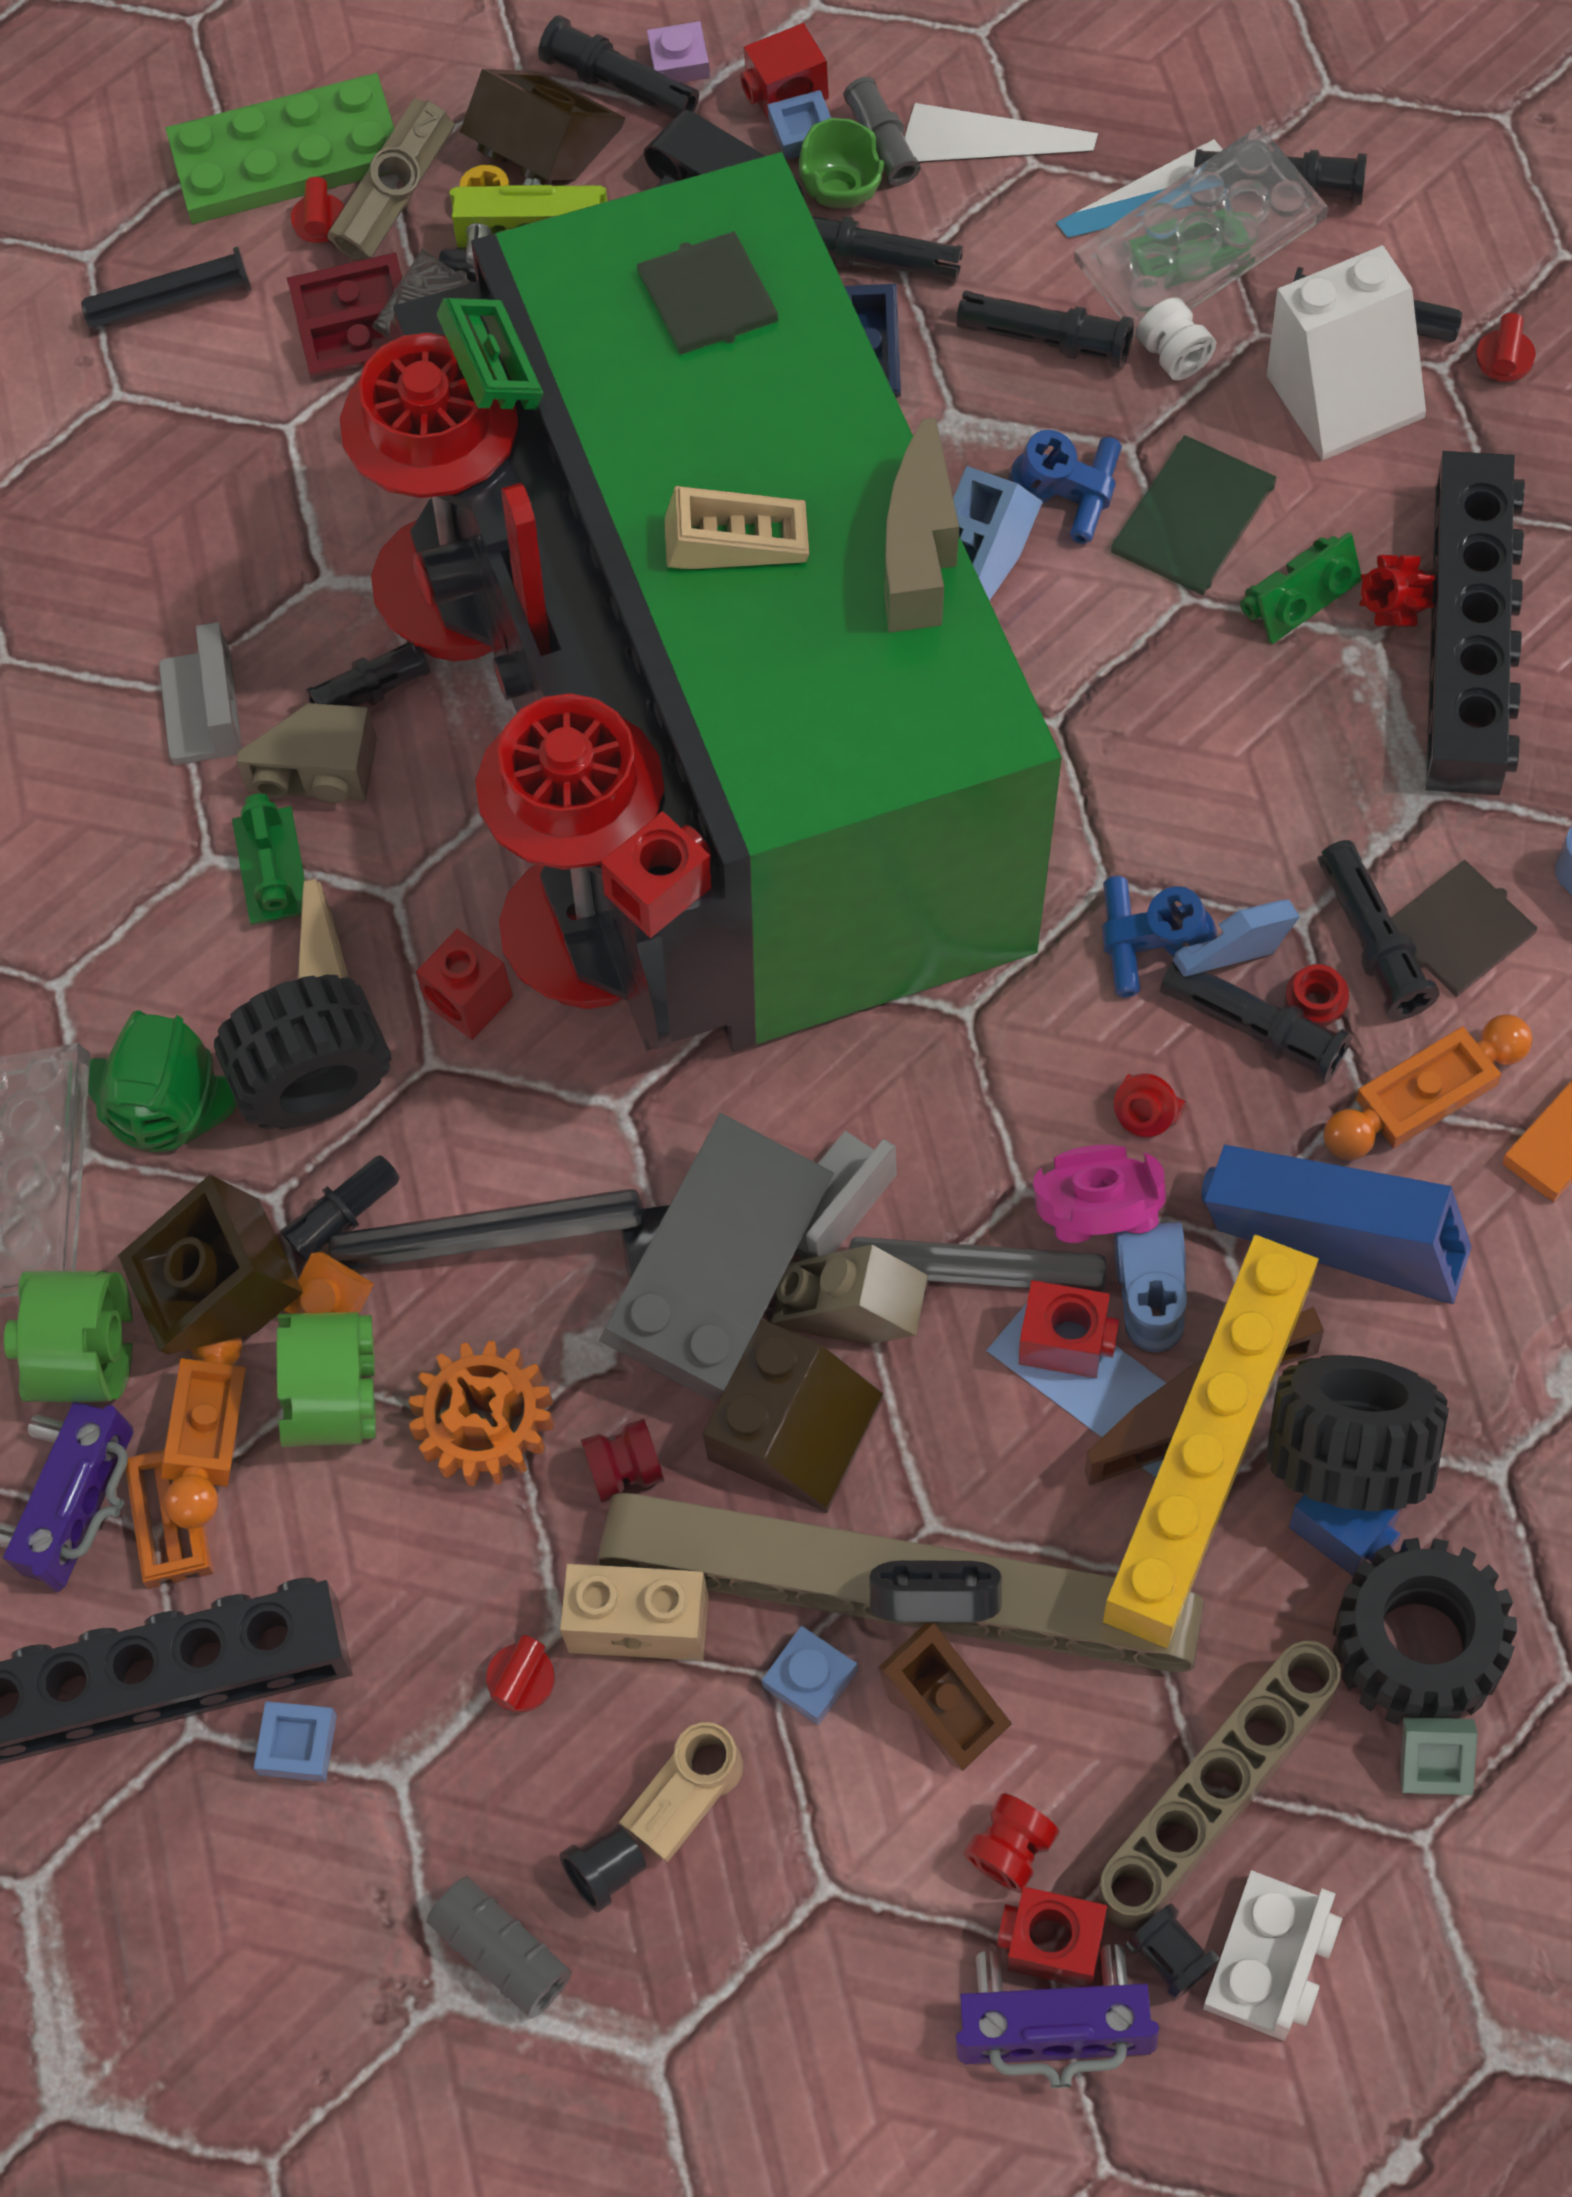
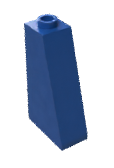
[1202,1144,1472,1304]

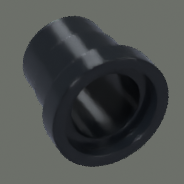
[559,1825,646,1912]

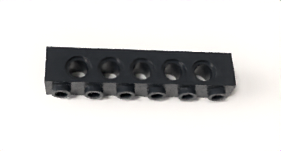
[1425,451,1525,795]
[0,1578,353,1765]

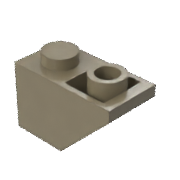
[236,703,377,803]
[771,1244,928,1344]

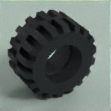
[214,974,392,1130]
[1266,1355,1449,1511]
[1333,1538,1517,1725]

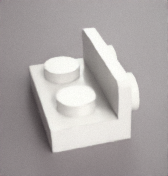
[1203,1870,1342,2041]

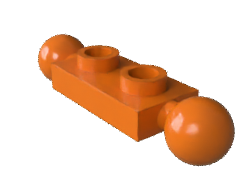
[1323,1014,1533,1161]
[161,1337,246,1529]

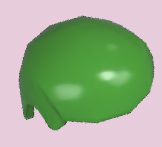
[798,118,884,209]

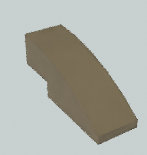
[884,418,959,632]

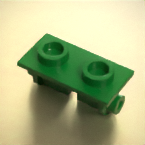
[1240,532,1362,644]
[232,793,305,926]

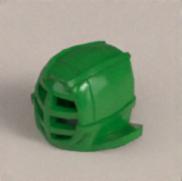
[82,1010,237,1152]

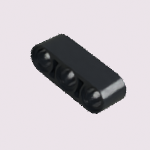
[643,110,804,196]

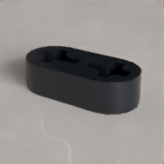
[869,1560,1002,1622]

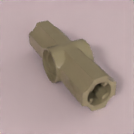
[327,98,455,261]

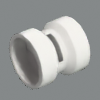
[1136,297,1216,380]

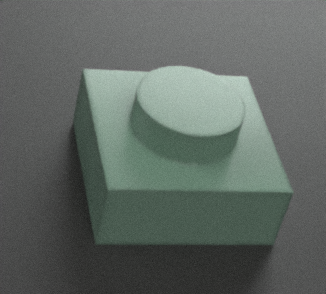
[1399,1717,1478,1795]

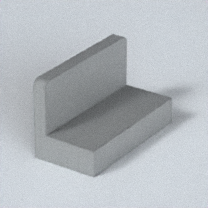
[159,622,242,765]
[794,1131,897,1260]

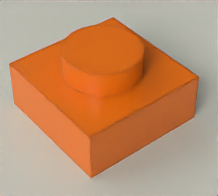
[284,1252,374,1314]

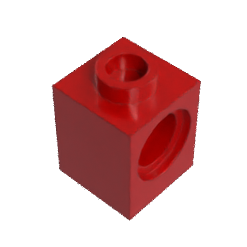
[740,23,829,121]
[601,811,711,939]
[415,928,513,1040]
[1019,1280,1120,1378]
[997,1886,1107,1987]

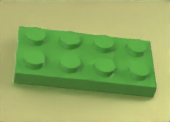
[165,73,395,225]

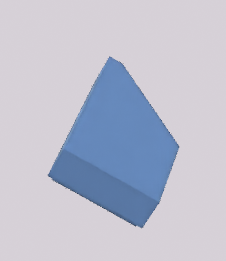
[1173,899,1300,977]

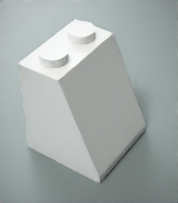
[1267,245,1426,461]

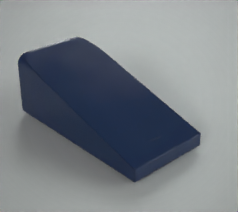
[844,283,901,396]

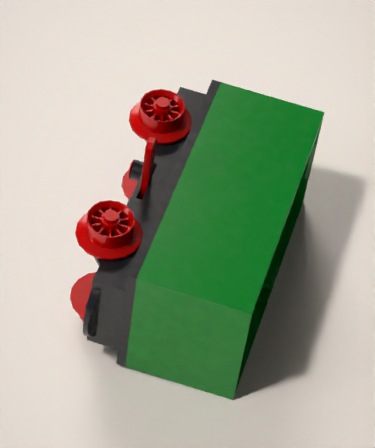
[339,152,1062,1052]

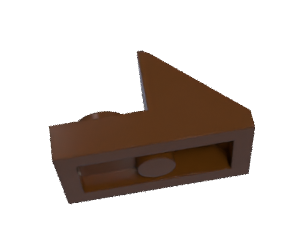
[878,1622,1012,1771]

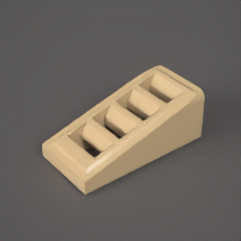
[665,486,809,569]
[298,878,349,979]

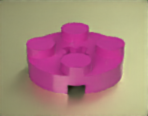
[1033,1145,1166,1243]

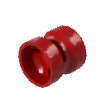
[963,1793,1060,1893]

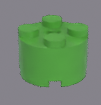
[4,1271,133,1402]
[277,1311,376,1447]

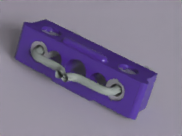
[0,1402,134,1592]
[956,1944,1159,2088]

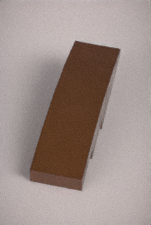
[1085,1307,1324,1485]

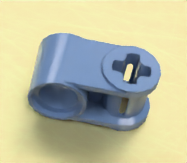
[1114,1222,1187,1353]

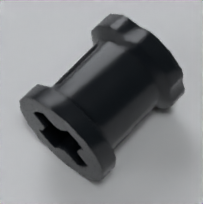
[1125,1903,1220,2001]

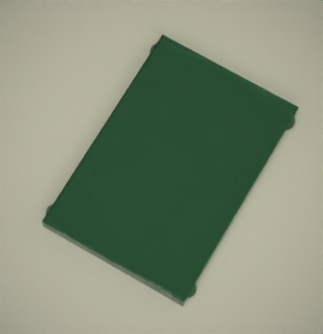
[1111,435,1277,595]

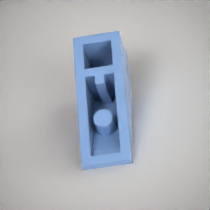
[953,466,1043,601]

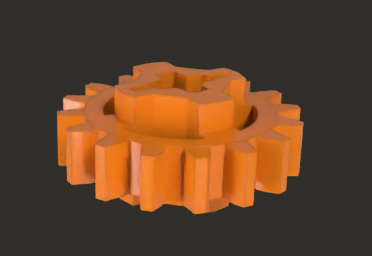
[408,1340,554,1486]

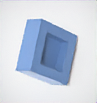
[767,90,831,160]
[762,1626,858,1726]
[253,1701,337,1782]

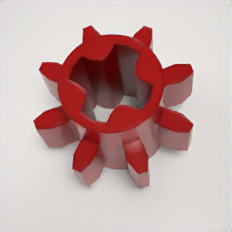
[1359,555,1436,627]

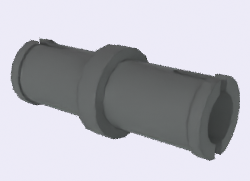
[843,77,921,186]

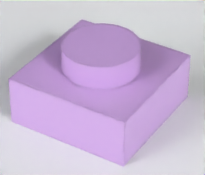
[647,21,710,82]

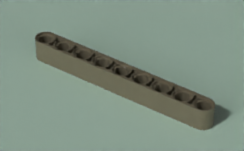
[596,1493,1204,1672]

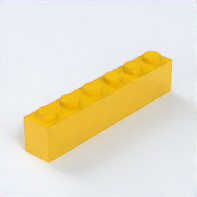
[1103,1235,1319,1649]

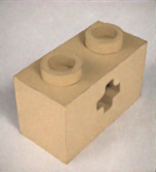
[560,1564,709,1661]

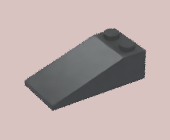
[599,1113,834,1402]

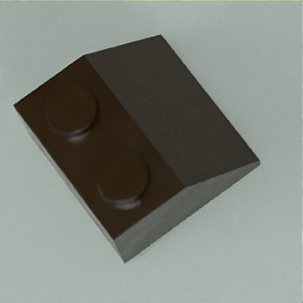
[460,69,625,185]
[118,1174,303,1355]
[702,1319,884,1513]

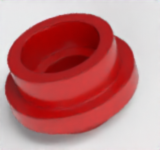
[1285,964,1349,1026]

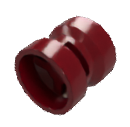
[581,1419,665,1503]

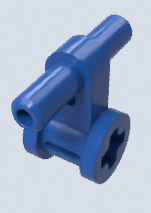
[1008,430,1122,544]
[1102,876,1217,998]

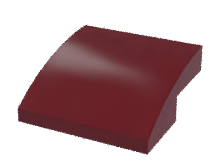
[287,252,408,378]

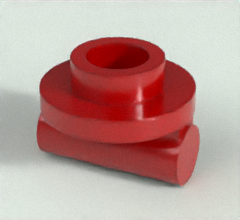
[291,177,344,243]
[1476,313,1536,382]
[1114,1073,1187,1137]
[486,1635,555,1713]

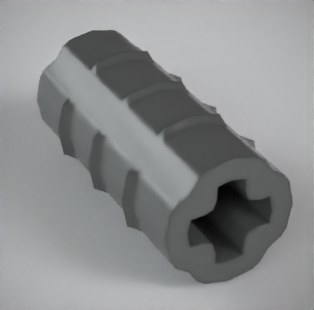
[426,1876,572,2019]

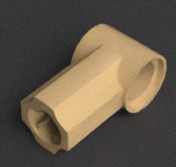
[619,1722,744,1863]

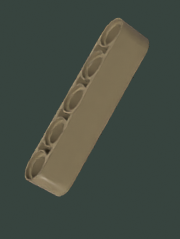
[1098,1640,1341,1931]

